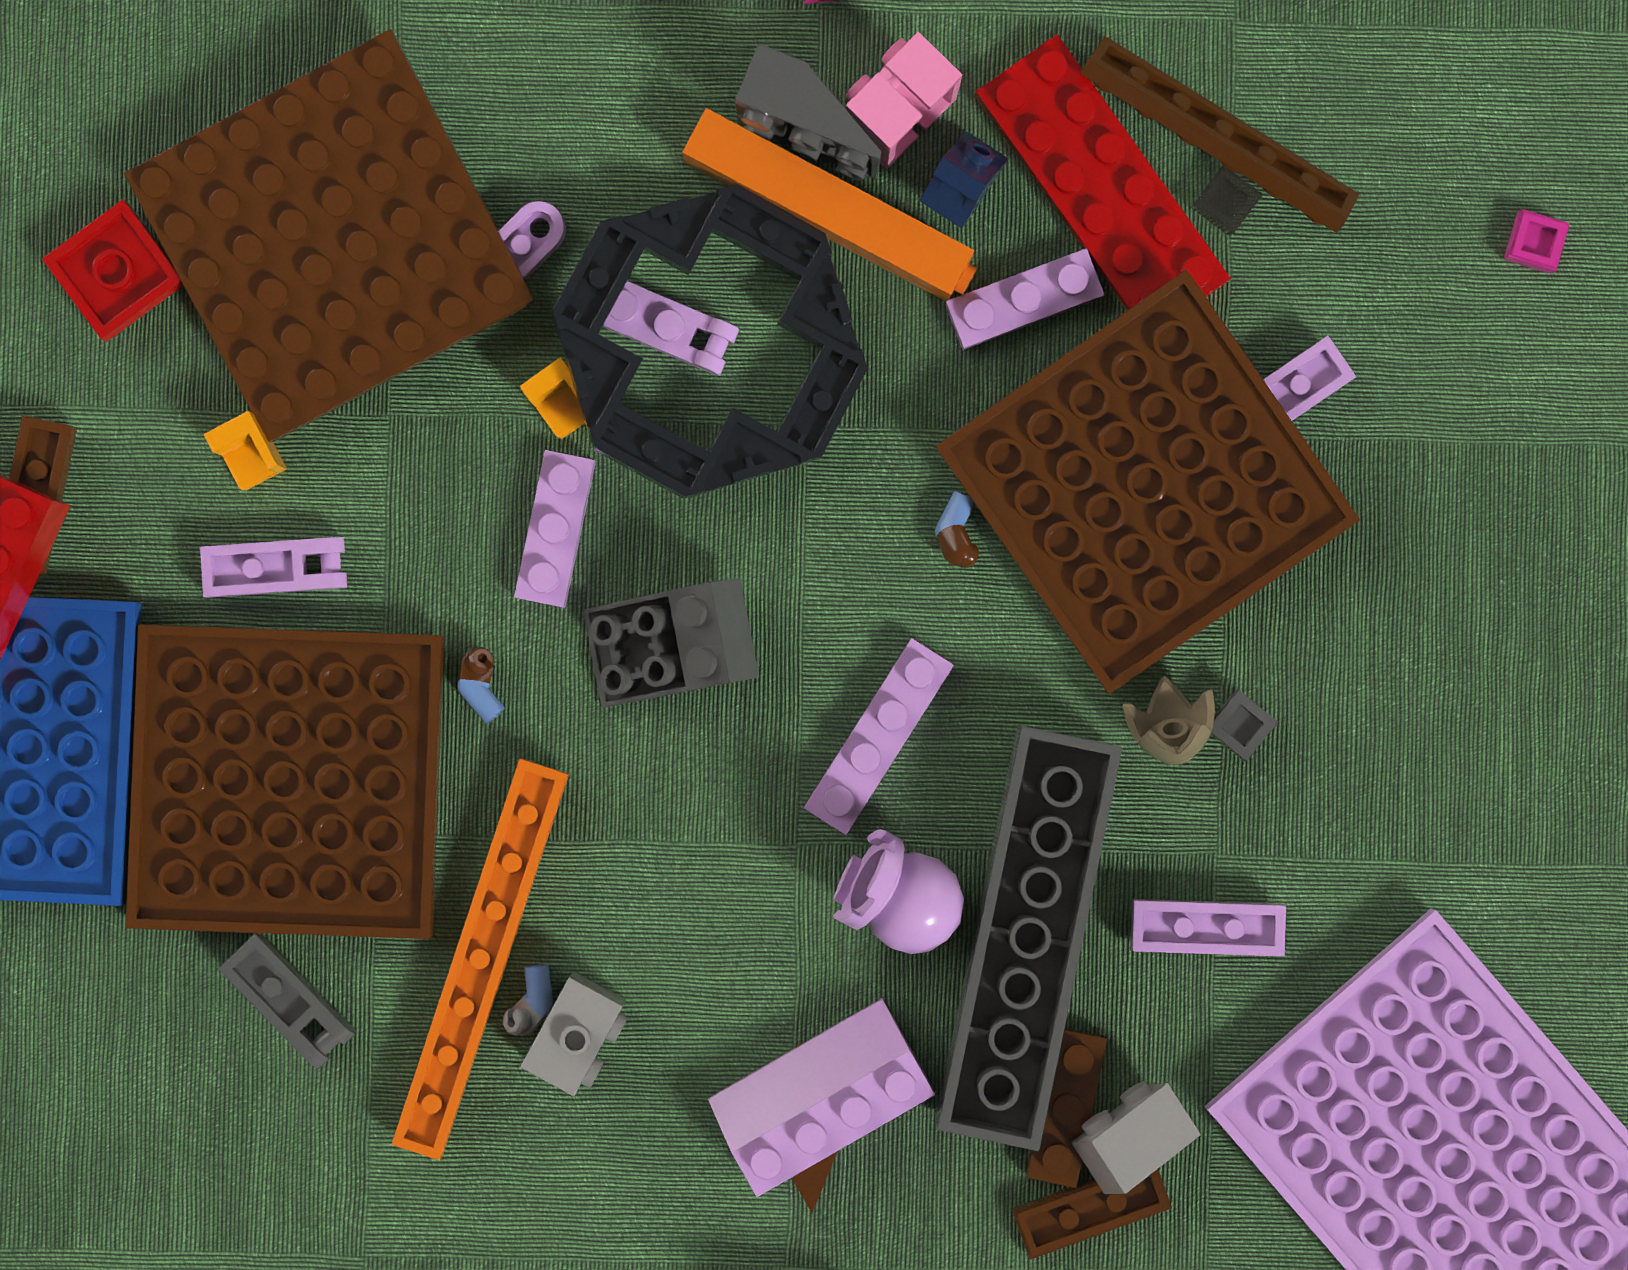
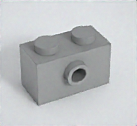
[520,972,628,1096]
[1071,1081,1201,1194]

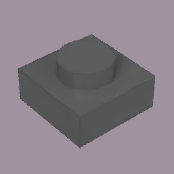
[1211,690,1278,761]

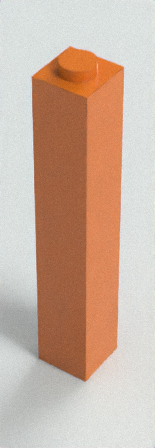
[682,108,977,302]

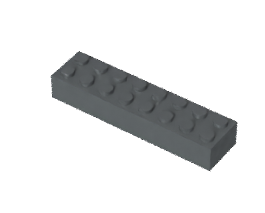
[935,725,1123,1151]

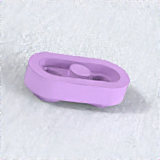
[499,201,566,280]

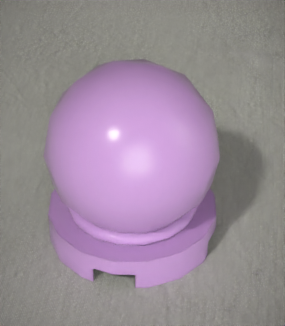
[833,829,964,954]

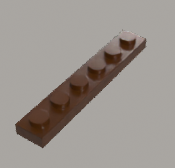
[1080,36,1359,233]

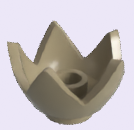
[1123,676,1215,765]

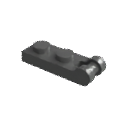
[218,933,356,1069]

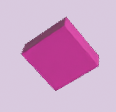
[1503,209,1570,274]

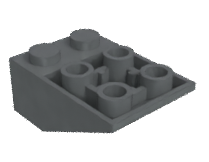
[735,43,881,181]
[583,578,759,708]

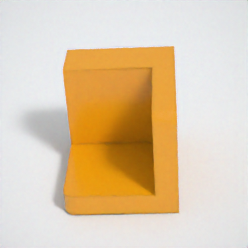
[519,357,585,439]
[203,411,287,491]

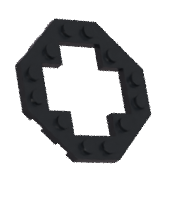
[551,184,868,499]

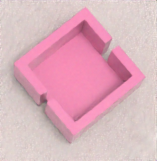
[845,32,963,169]

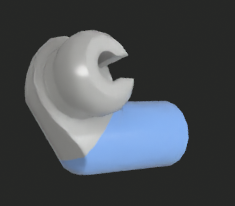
[503,964,553,1036]

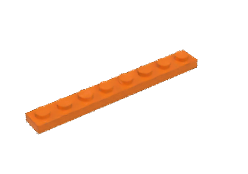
[391,758,569,1161]

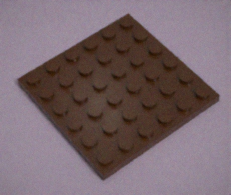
[124,29,536,443]
[935,269,1360,694]
[126,625,444,939]

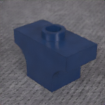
[919,132,1009,228]

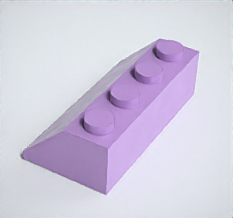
[708,998,935,1197]

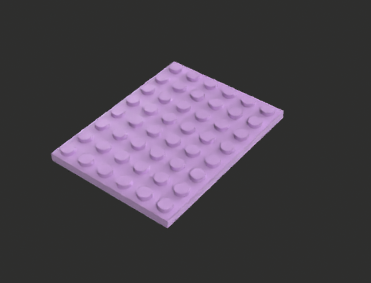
[1204,908,1628,1270]

